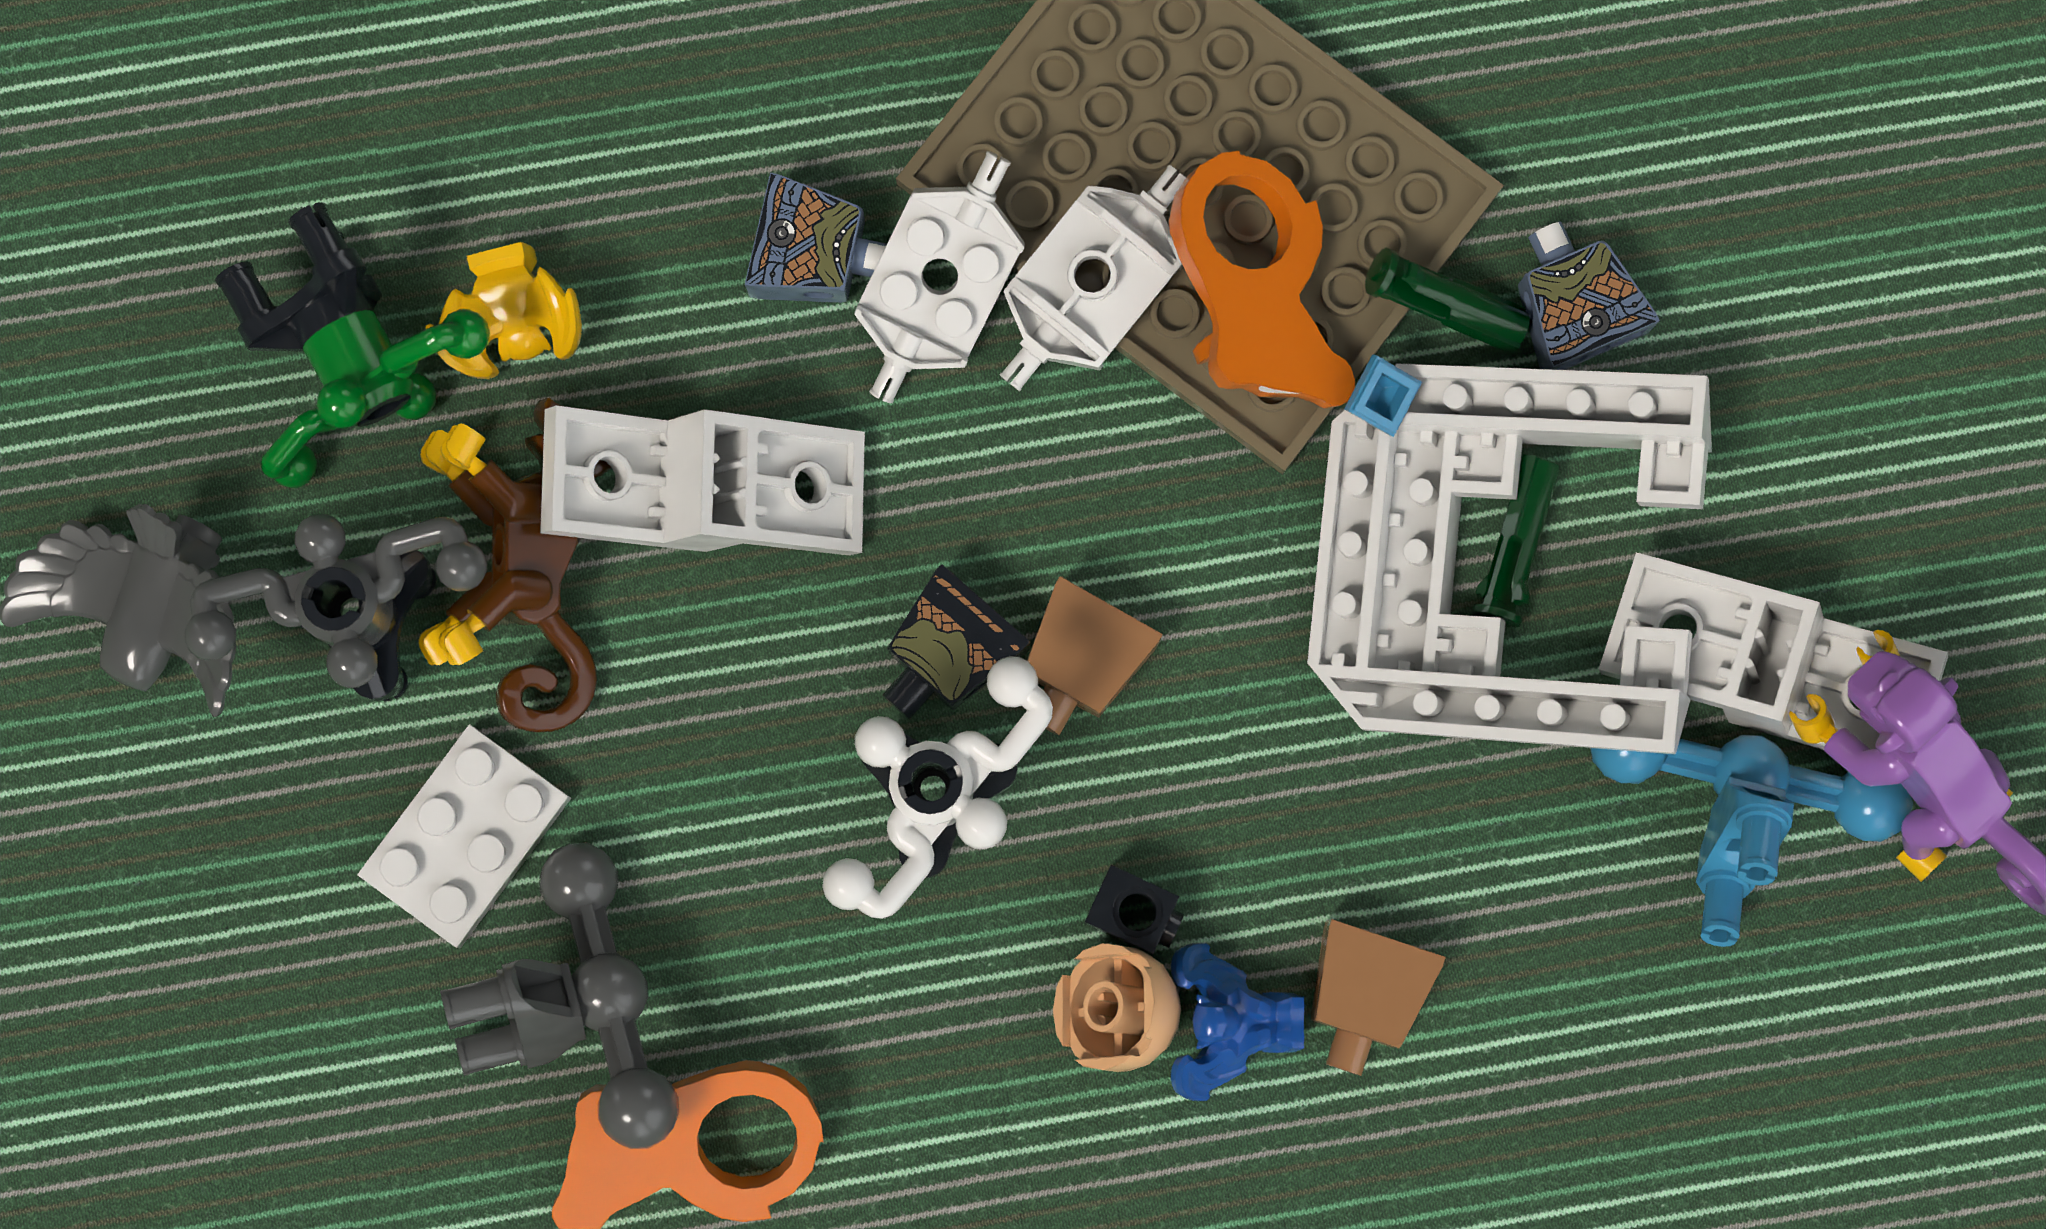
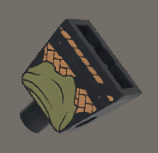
[882,563,1030,720]

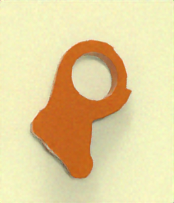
[1169,151,1355,408]
[552,1060,824,1229]

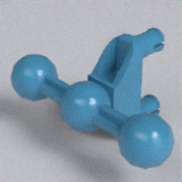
[1590,735,1913,947]

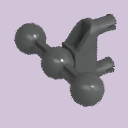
[440,842,679,1149]

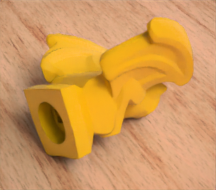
[426,242,582,379]

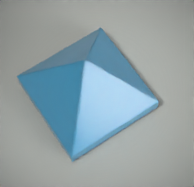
[1344,354,1422,437]

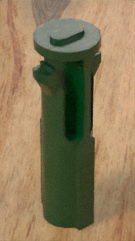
[1365,247,1530,354]
[1472,454,1560,627]

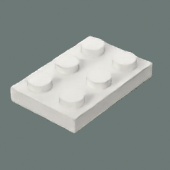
[357,724,571,948]

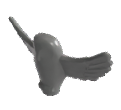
[0,504,236,717]

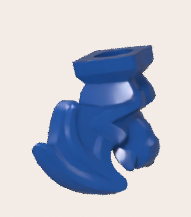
[1171,943,1304,1101]

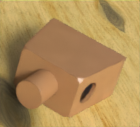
[1027,576,1163,736]
[1311,919,1446,1076]

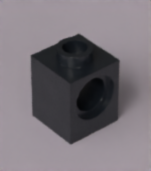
[1084,865,1184,955]

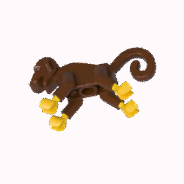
[418,397,612,732]

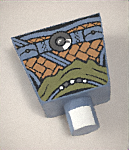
[745,173,887,303]
[1518,222,1660,370]

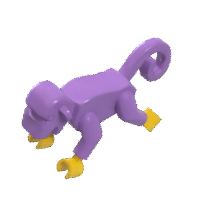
[1789,630,2046,915]

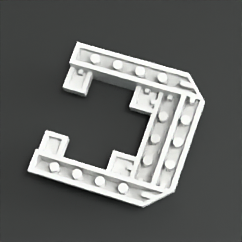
[1307,364,1712,754]

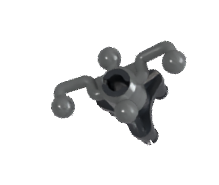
[185,514,487,702]

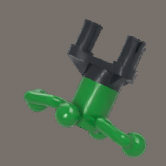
[215,202,490,488]

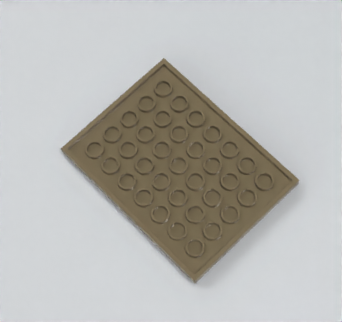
[896,0,1504,475]

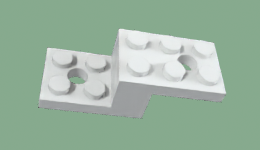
[540,405,865,555]
[1599,552,1948,750]

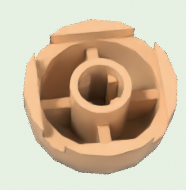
[1053,943,1181,1072]

